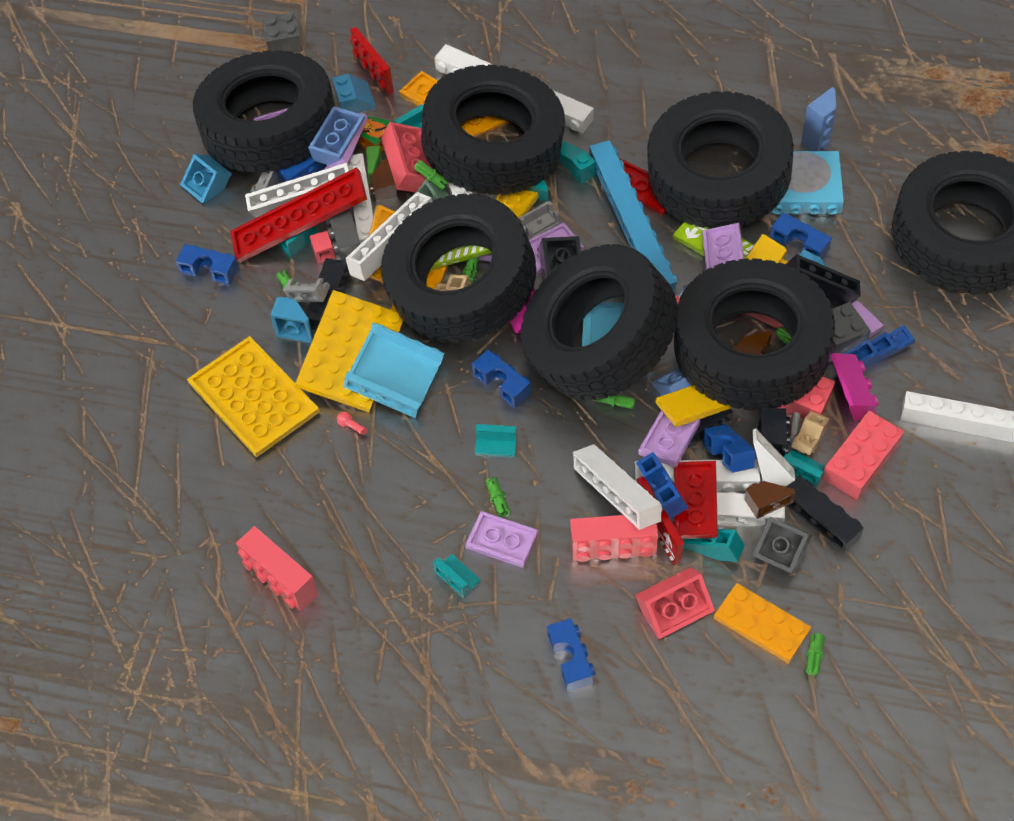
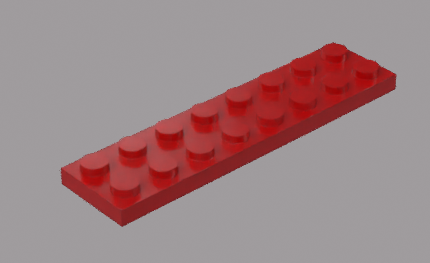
[230,167,367,263]

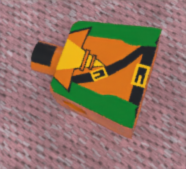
[358,116,395,153]

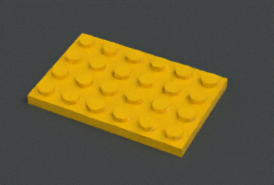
[295,290,403,412]
[187,336,320,458]

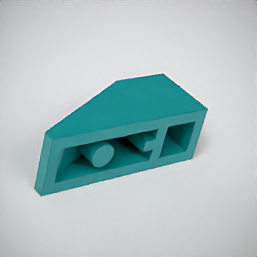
[559,141,596,184]
[683,529,745,562]

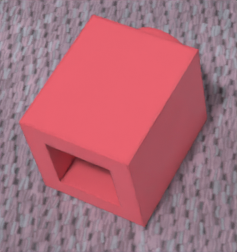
[309,231,335,264]

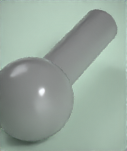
[788,413,800,450]

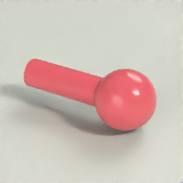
[337,412,367,435]

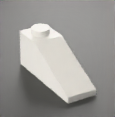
[752,428,795,486]

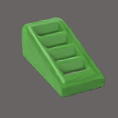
[366,146,382,184]

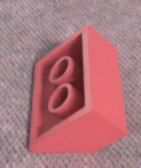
[635,567,715,639]

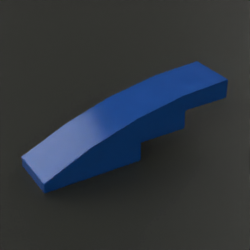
[843,325,915,368]

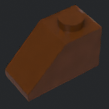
[368,158,397,201]
[733,331,772,354]
[744,481,796,519]

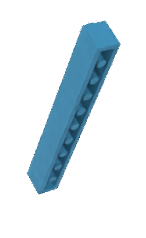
[589,140,678,293]

